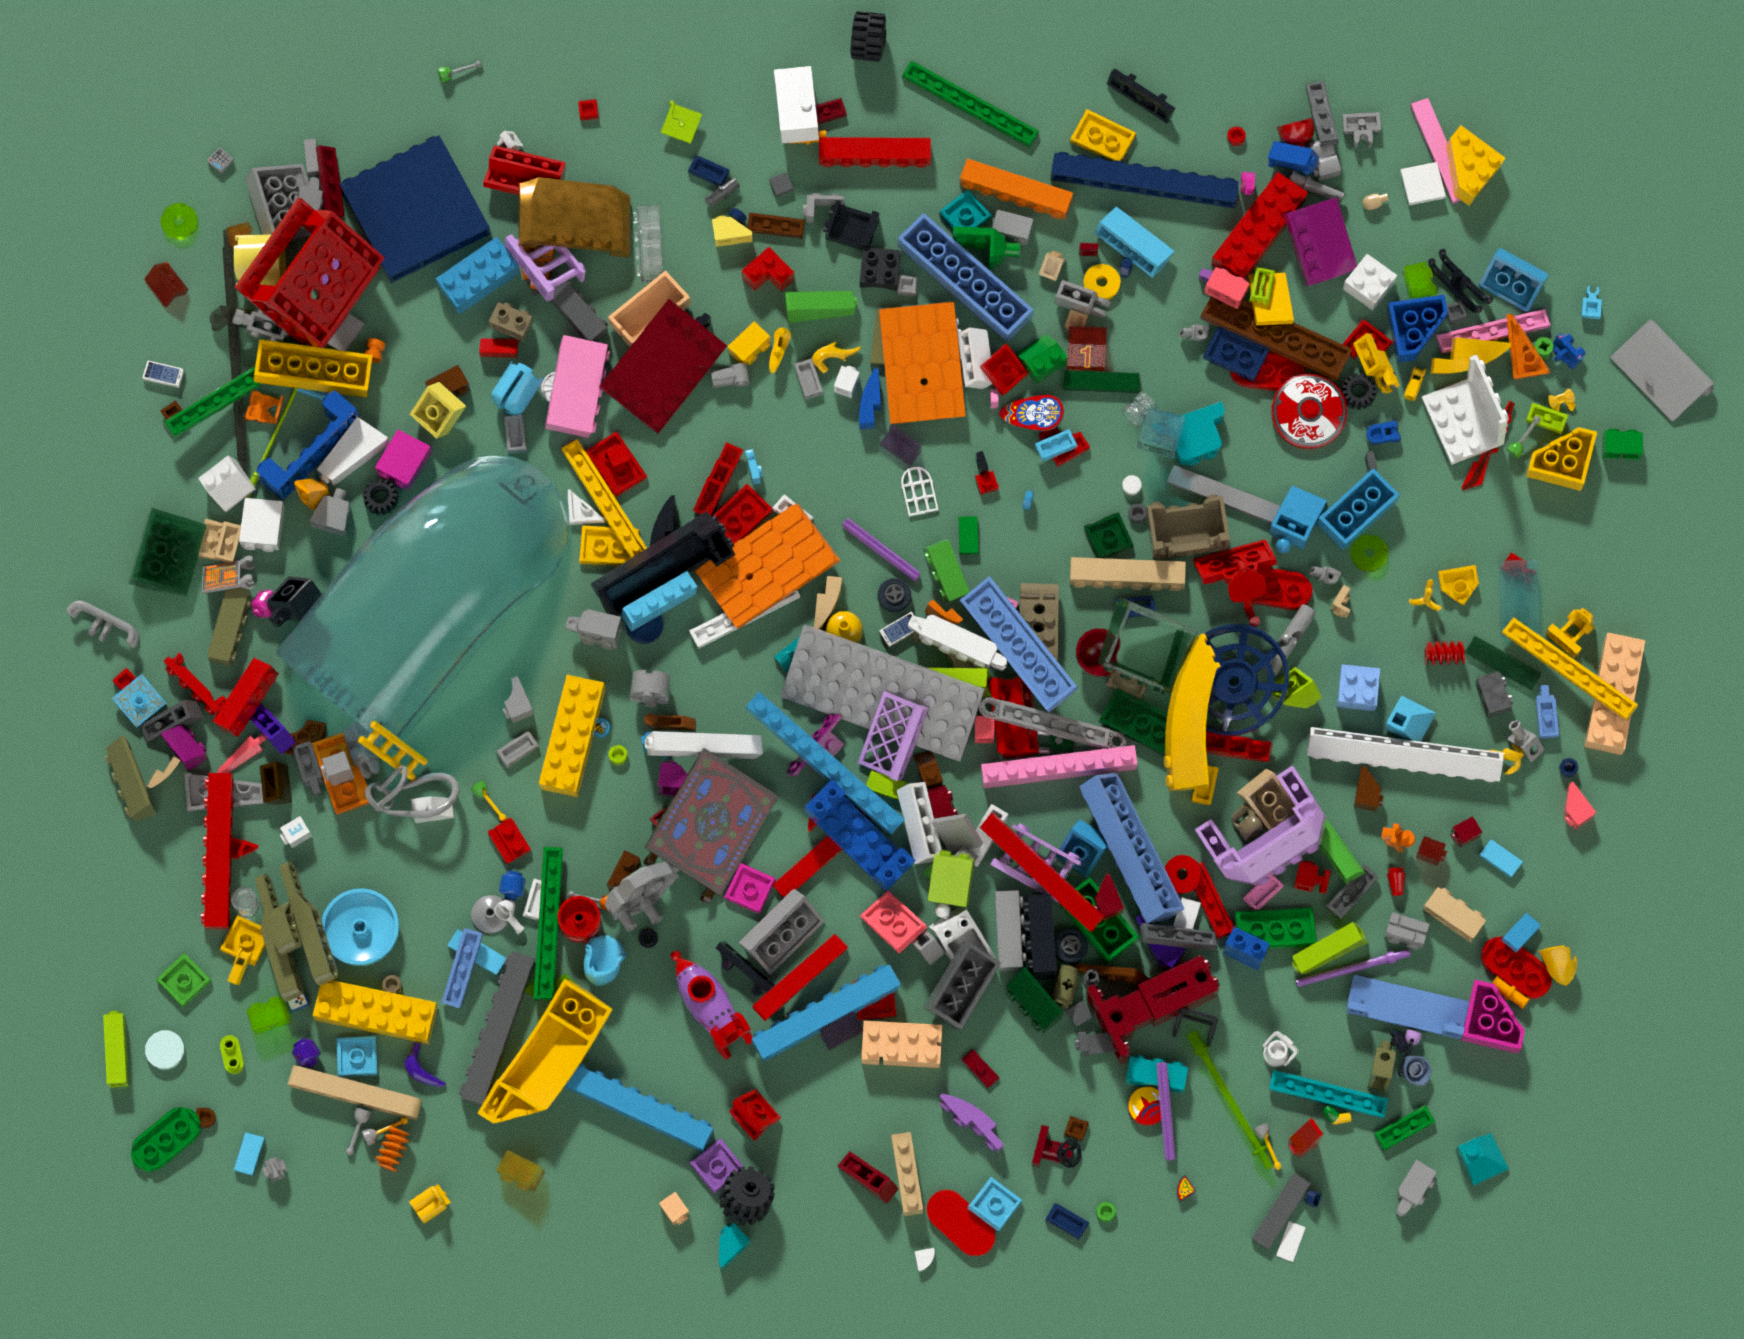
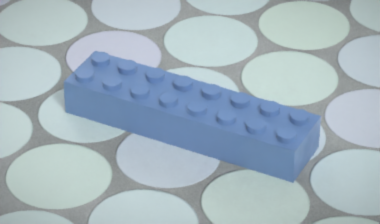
[898,213,1034,343]
[1079,773,1185,924]

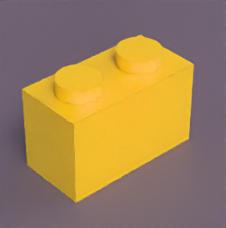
[728,321,771,365]

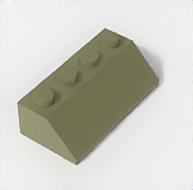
[105,735,156,822]

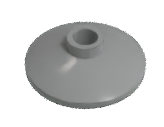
[471,895,508,934]

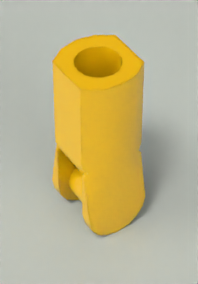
[1404,366,1426,401]
[227,948,252,985]

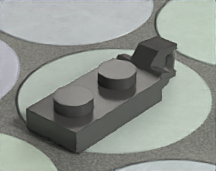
[292,741,323,796]

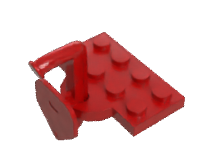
[1193,539,1277,627]

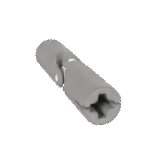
[1262,604,1316,676]

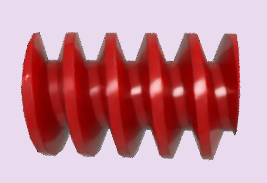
[1424,641,1465,666]

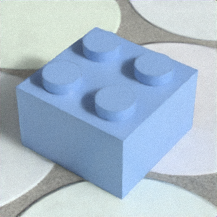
[1336,664,1380,711]

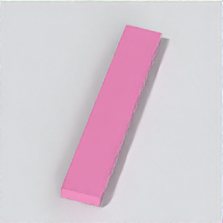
[1410,98,1461,204]
[1436,309,1551,354]

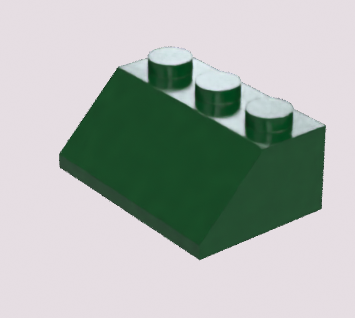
[1006,967,1063,1034]

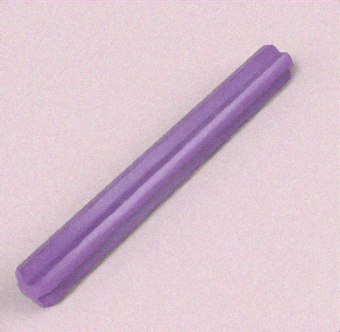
[842,518,921,581]
[1156,1062,1175,1160]

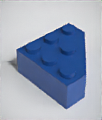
[1387,294,1448,363]

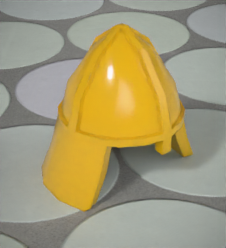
[1539,945,1577,986]

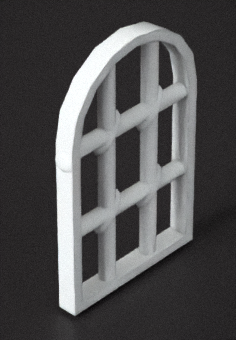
[901,467,939,517]

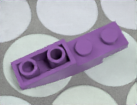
[939,1094,1004,1153]

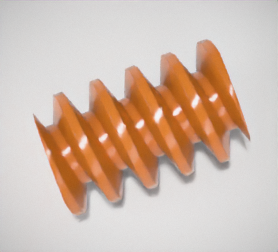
[375,1127,410,1172]

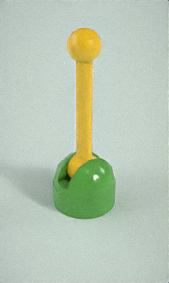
[471,780,507,822]

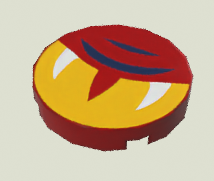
[1128,1086,1161,1126]

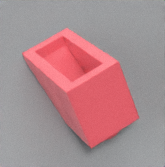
[1563,782,1596,830]

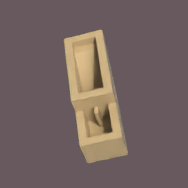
[814,576,843,630]

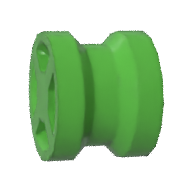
[1534,337,1553,360]

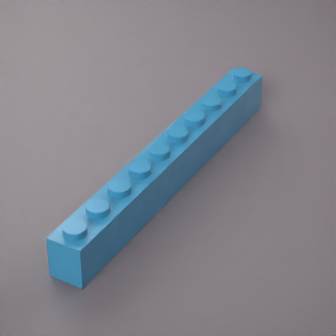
[745,692,905,836]

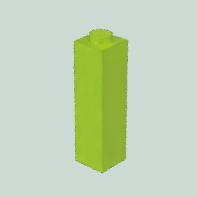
[103,1011,129,1088]

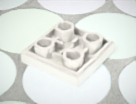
[1400,162,1446,205]

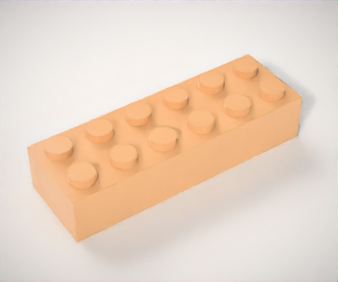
[1584,633,1645,755]

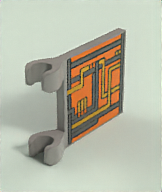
[202,555,255,594]

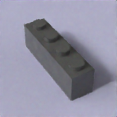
[550,274,608,342]

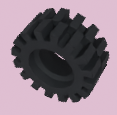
[1342,373,1377,410]
[363,479,398,516]

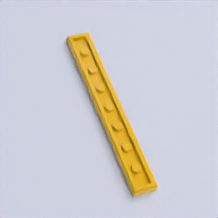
[561,439,647,559]
[1502,617,1638,721]

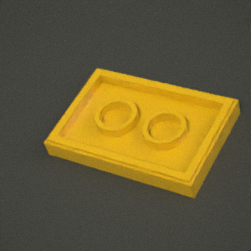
[1070,109,1136,162]
[1248,273,1294,325]
[579,525,639,566]

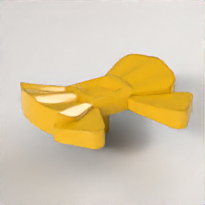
[1548,389,1576,412]

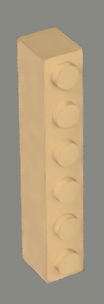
[1070,557,1186,591]

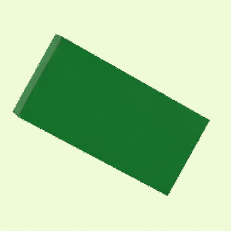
[958,516,978,555]

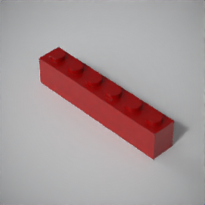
[819,137,931,168]

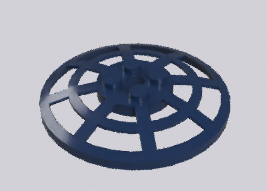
[1177,624,1290,736]

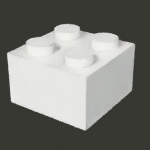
[1343,254,1397,311]

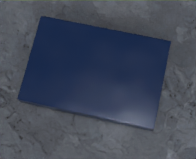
[1203,326,1270,382]

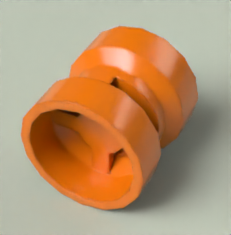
[364,338,386,363]

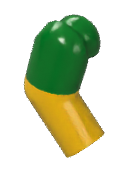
[1323,1105,1351,1124]

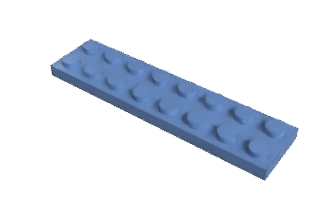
[960,576,1079,713]

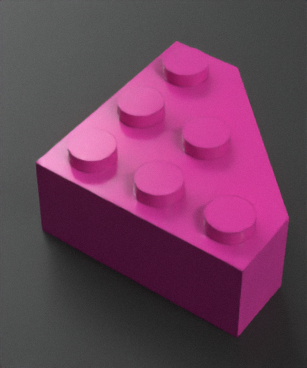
[1461,980,1525,1054]

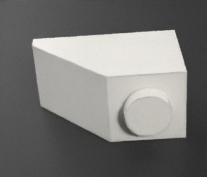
[411,796,454,823]

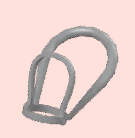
[365,766,460,818]

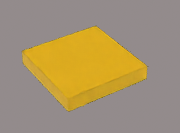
[220,915,266,966]

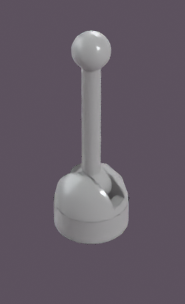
[346,1108,371,1155]

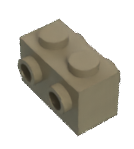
[489,302,534,342]

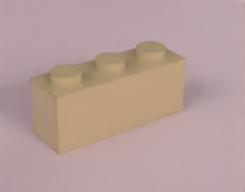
[1423,887,1486,943]

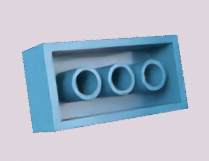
[435,237,520,314]
[1317,468,1400,551]

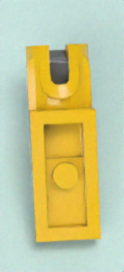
[1353,333,1400,393]

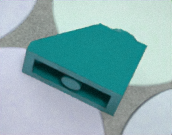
[719,1223,751,1270]

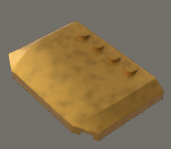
[518,177,630,258]

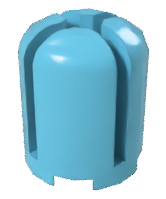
[491,361,543,415]

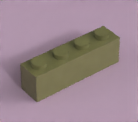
[207,587,253,667]

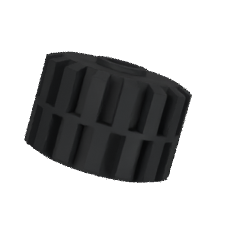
[850,11,887,62]
[719,1166,775,1226]

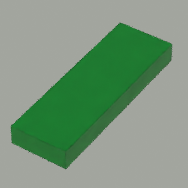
[1374,1105,1435,1151]

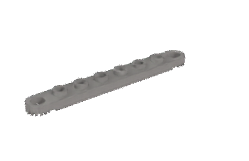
[979,697,1126,749]

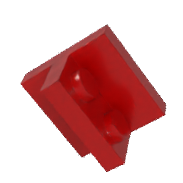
[729,1089,781,1141]

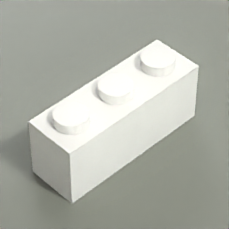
[958,327,992,389]

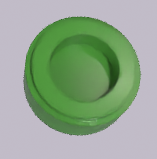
[1096,1202,1116,1222]

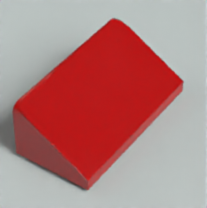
[479,338,518,358]

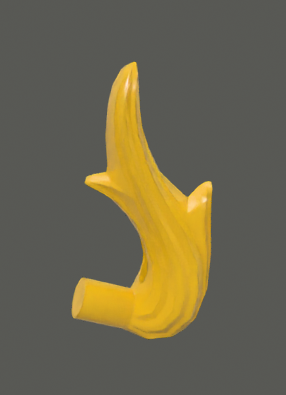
[769,327,791,374]
[812,342,861,374]

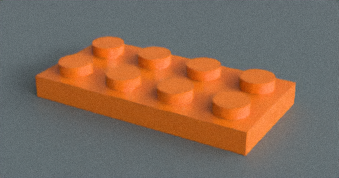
[312,732,370,815]

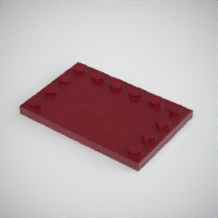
[599,299,728,434]

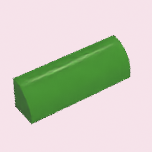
[1318,819,1365,885]

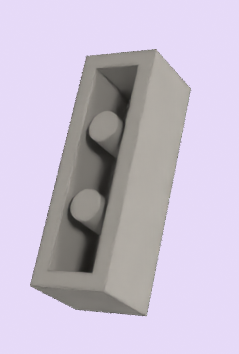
[304,139,319,176]

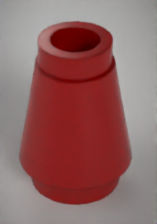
[1386,867,1406,896]

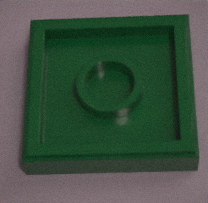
[1084,512,1134,559]

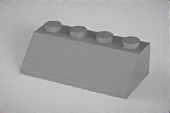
[739,889,825,975]

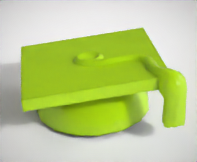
[660,100,702,144]

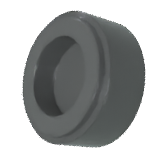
[1128,504,1147,524]

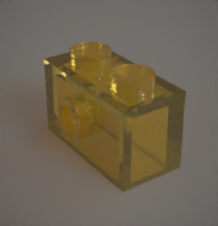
[496,1150,545,1192]

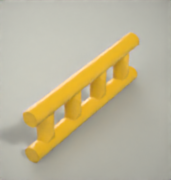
[358,721,428,781]

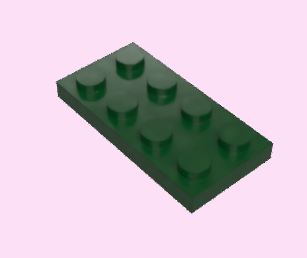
[1099,688,1167,756]

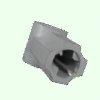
[711,363,750,388]

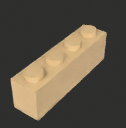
[891,1132,923,1216]

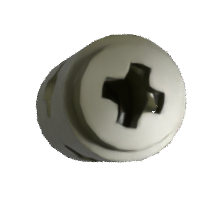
[1050,965,1080,1009]

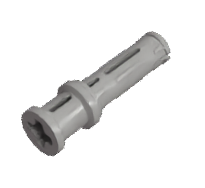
[1289,170,1345,204]

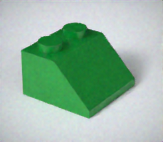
[1015,334,1068,384]

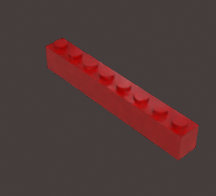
[201,773,234,929]

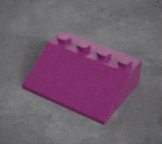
[1283,197,1357,286]

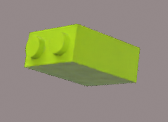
[928,850,975,907]

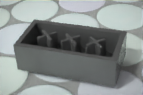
[923,942,1001,1030]

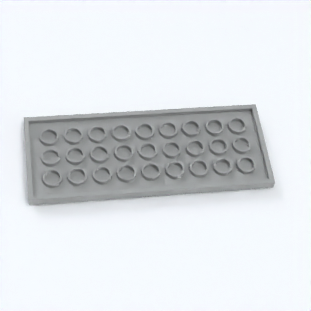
[780,624,985,762]

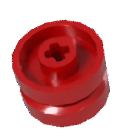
[558,895,602,943]

